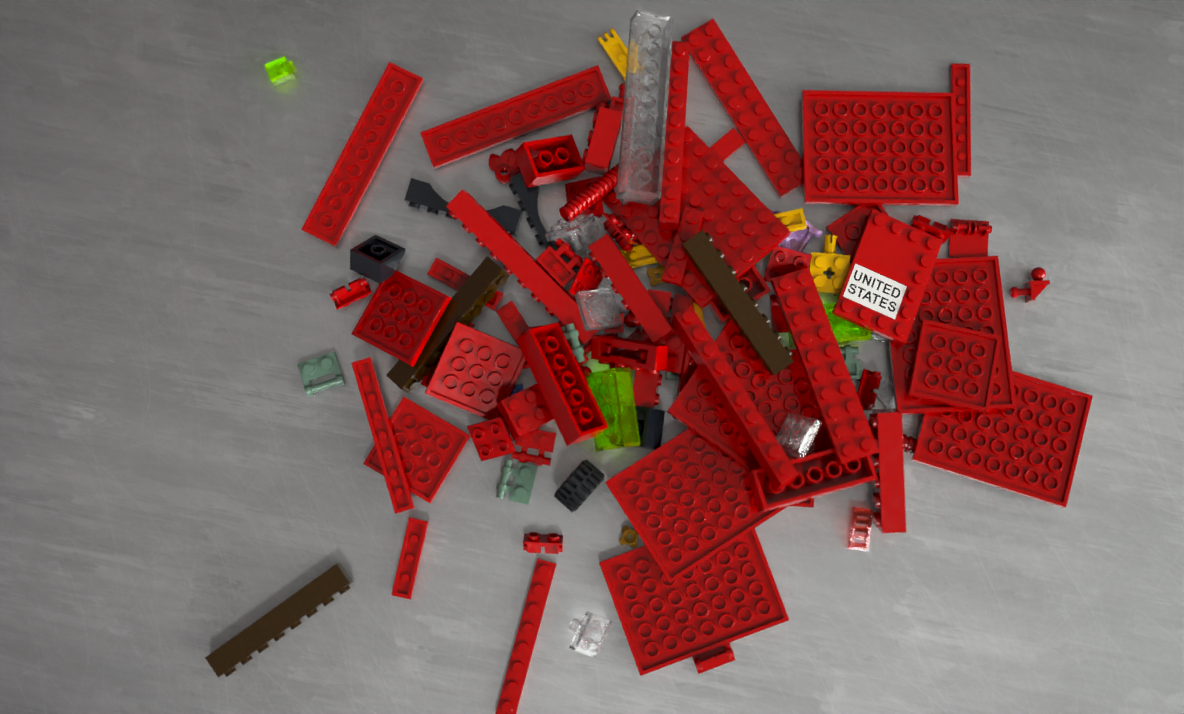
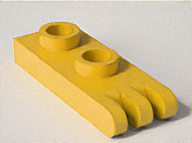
[596,28,640,81]

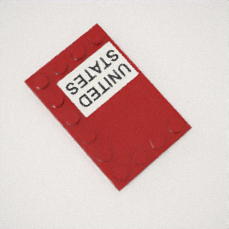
[832,209,943,345]

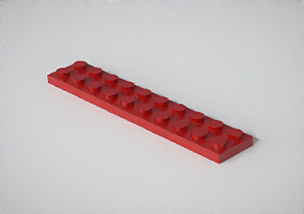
[681,18,803,198]
[301,62,424,248]
[420,65,612,169]
[771,267,879,465]

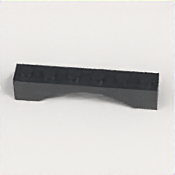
[509,172,579,274]
[404,178,523,236]

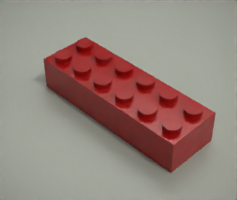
[517,322,609,446]
[869,408,906,533]
[747,449,878,513]

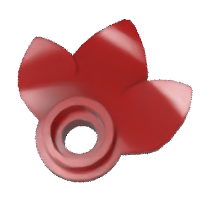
[489,148,521,184]

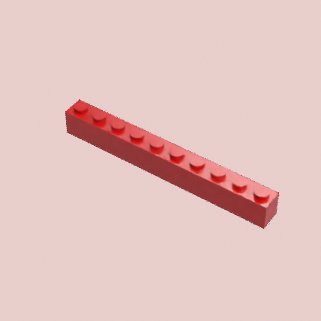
[658,41,690,231]
[446,189,602,345]
[671,306,799,491]

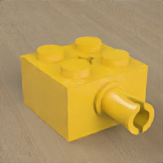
[809,235,850,296]

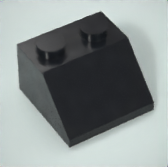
[350,235,406,284]
[616,406,665,449]

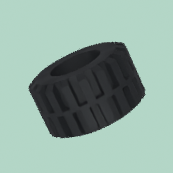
[554,460,605,512]

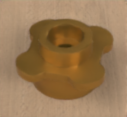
[647,265,666,286]
[619,526,639,548]

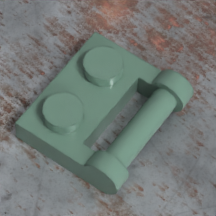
[297,352,345,397]

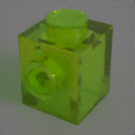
[264,56,297,88]

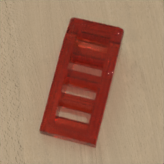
[848,507,873,551]

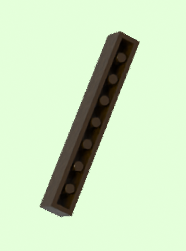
[680,230,794,375]
[386,256,510,394]
[205,563,353,678]

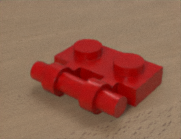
[536,238,583,288]
[512,429,557,466]

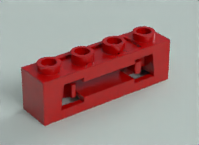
[591,334,668,373]

